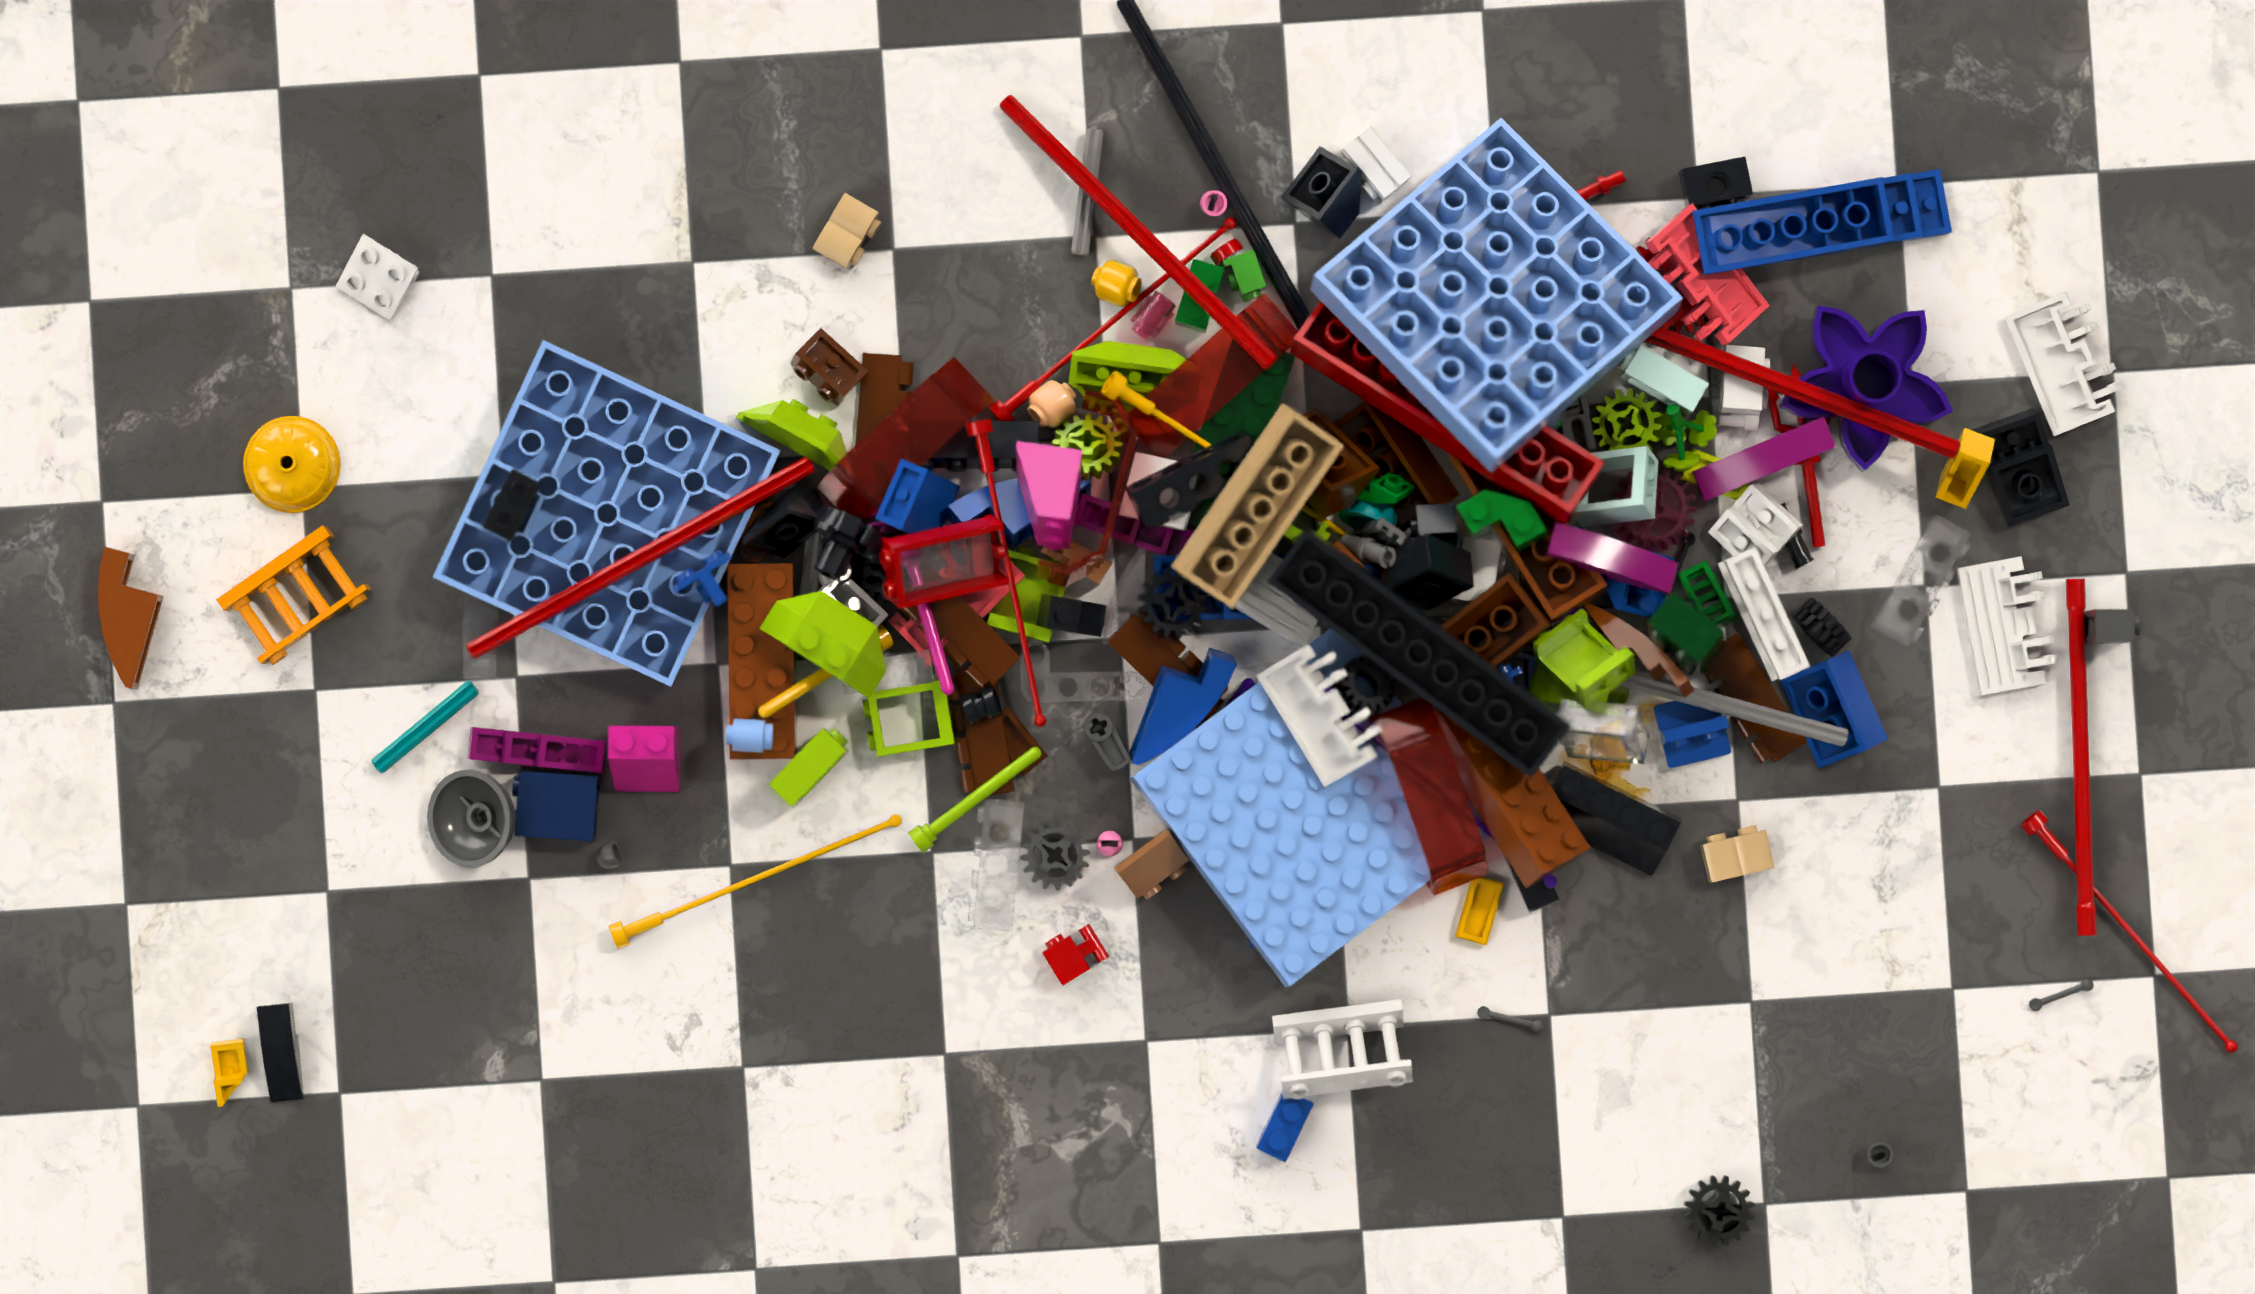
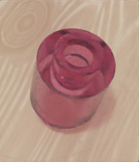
[1130,291,1176,341]

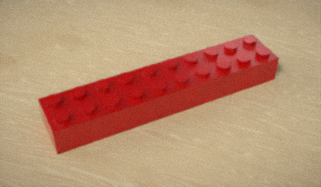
[1290,301,1604,525]

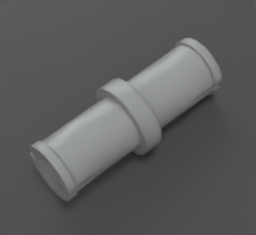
[1340,533,1396,568]

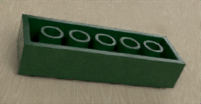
[1187,339,1295,529]

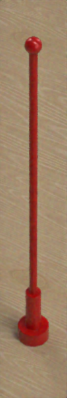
[988,217,1236,421]
[966,418,1047,727]
[2020,809,2238,1053]

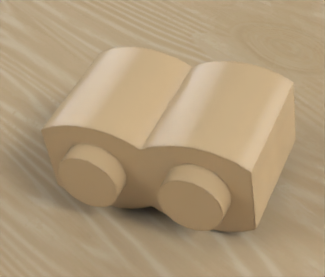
[812,193,881,269]
[1700,825,1775,883]

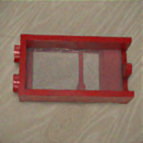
[879,514,1009,609]

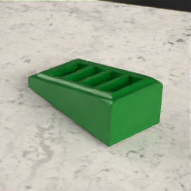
[1678,560,1737,629]

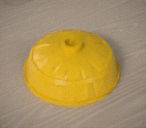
[243,416,341,513]

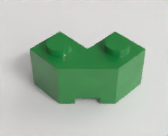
[1457,490,1547,552]

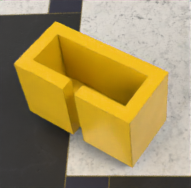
[1935,428,1995,509]

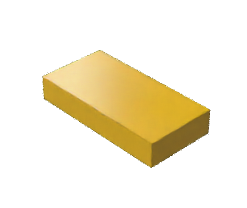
[1455,874,1504,945]

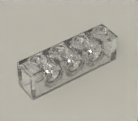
[1870,514,1971,647]
[968,799,1025,932]

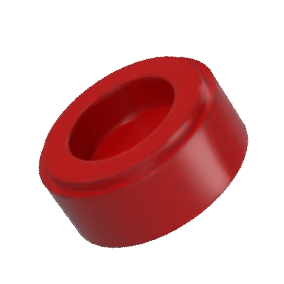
[1210,238,1243,266]

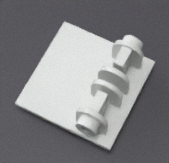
[335,234,420,320]

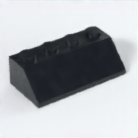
[1551,761,1681,876]

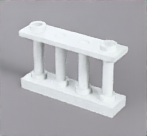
[1717,547,1810,681]
[1272,999,1413,1099]

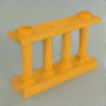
[216,525,371,665]

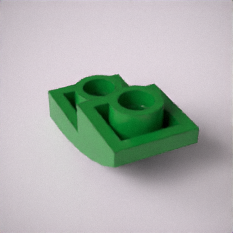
[1356,472,1415,504]

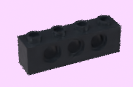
[1125,430,1253,528]

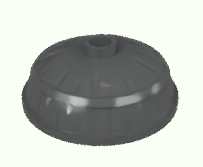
[427,770,516,867]

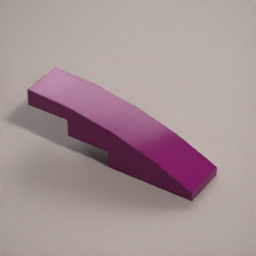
[1074,493,1194,555]
[1547,522,1678,595]
[467,727,605,773]

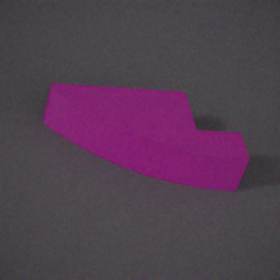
[1692,417,1836,502]

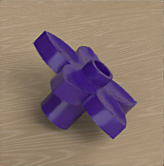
[1779,305,1953,472]

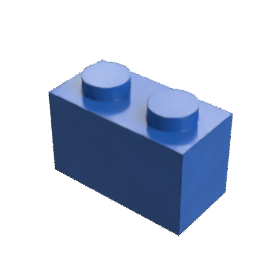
[1256,1092,1314,1163]

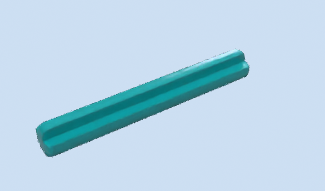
[371,681,479,773]

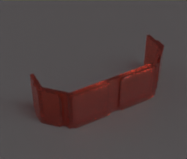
[1123,293,1298,459]
[816,357,995,521]
[1036,390,1138,588]
[1368,698,1489,896]

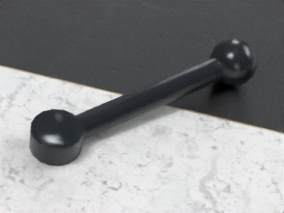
[1671,532,1696,592]

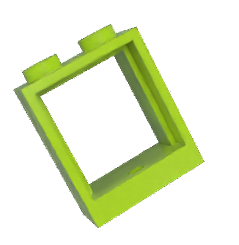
[862,681,955,757]
[768,728,849,807]

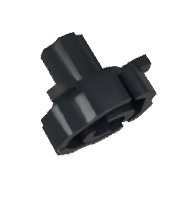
[813,506,883,581]

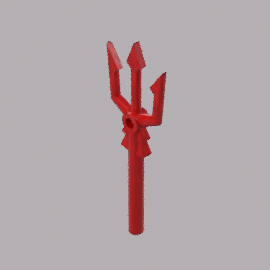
[1765,363,1830,548]

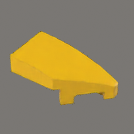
[210,1038,249,1107]

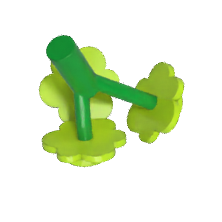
[1655,404,1717,472]

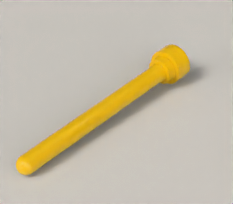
[758,624,893,718]

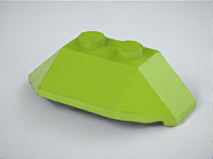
[1069,341,1201,417]
[736,398,853,483]
[759,591,886,699]

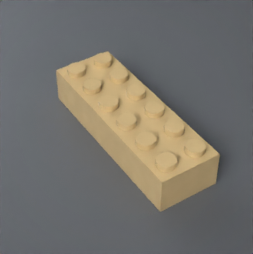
[1171,404,1344,609]

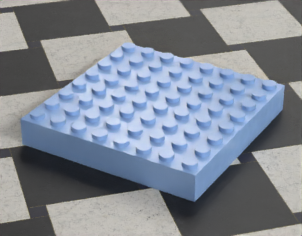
[1310,118,1683,473]
[433,340,781,686]
[1130,629,1489,987]

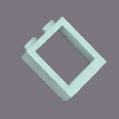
[1618,345,1709,416]
[1572,446,1658,527]

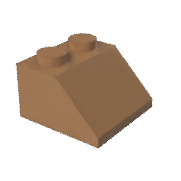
[1114,829,1189,900]

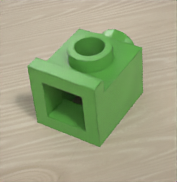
[1222,250,1266,303]

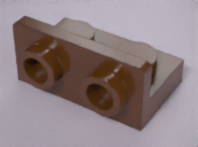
[791,328,868,406]

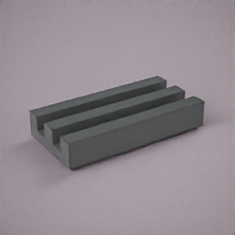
[1353,518,1407,548]

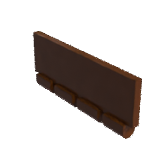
[853,353,914,483]
[901,565,1021,690]
[1106,613,1228,728]
[1703,632,1807,764]
[947,668,1015,795]

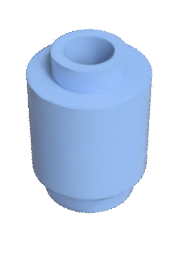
[726,718,774,753]

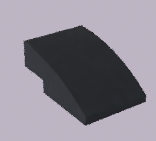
[1972,408,2070,526]

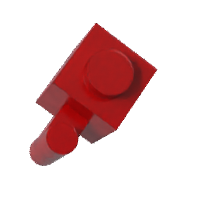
[1042,924,1110,986]

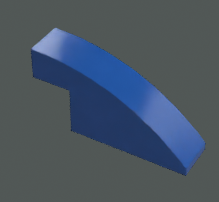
[948,476,1091,549]
[1129,647,1237,765]

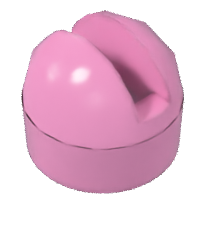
[1200,190,1227,216]
[1097,831,1122,857]

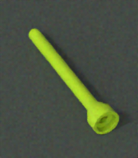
[908,747,1041,853]

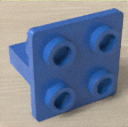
[672,550,732,606]
[1653,691,1731,768]

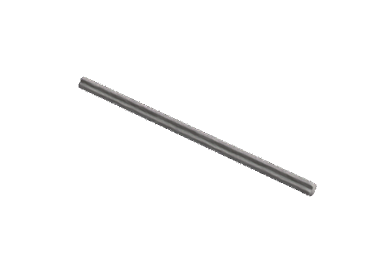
[1514,643,1848,746]

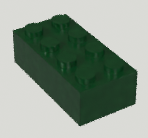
[1648,591,1725,677]

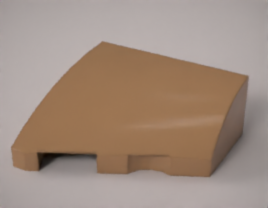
[1041,538,1113,585]

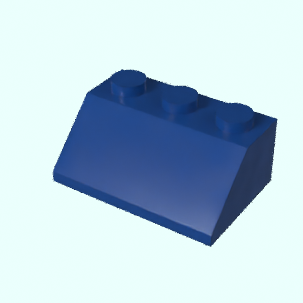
[1780,650,1888,768]

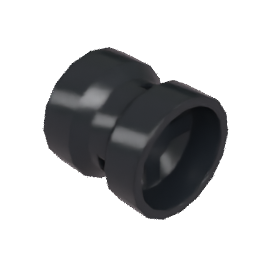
[961,685,1003,726]

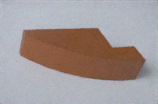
[98,546,164,689]

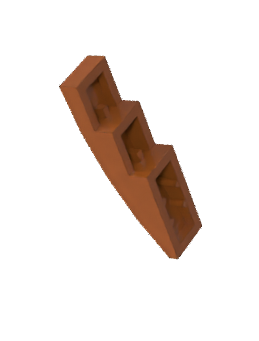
[1584,603,1695,698]

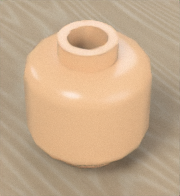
[1027,380,1076,428]

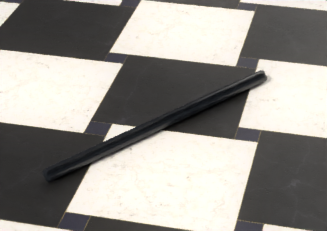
[1117,0,1310,330]

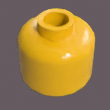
[1091,260,1142,306]

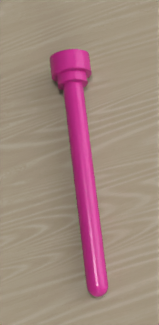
[900,548,954,695]

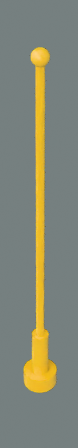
[1101,371,1348,536]
[608,814,902,949]

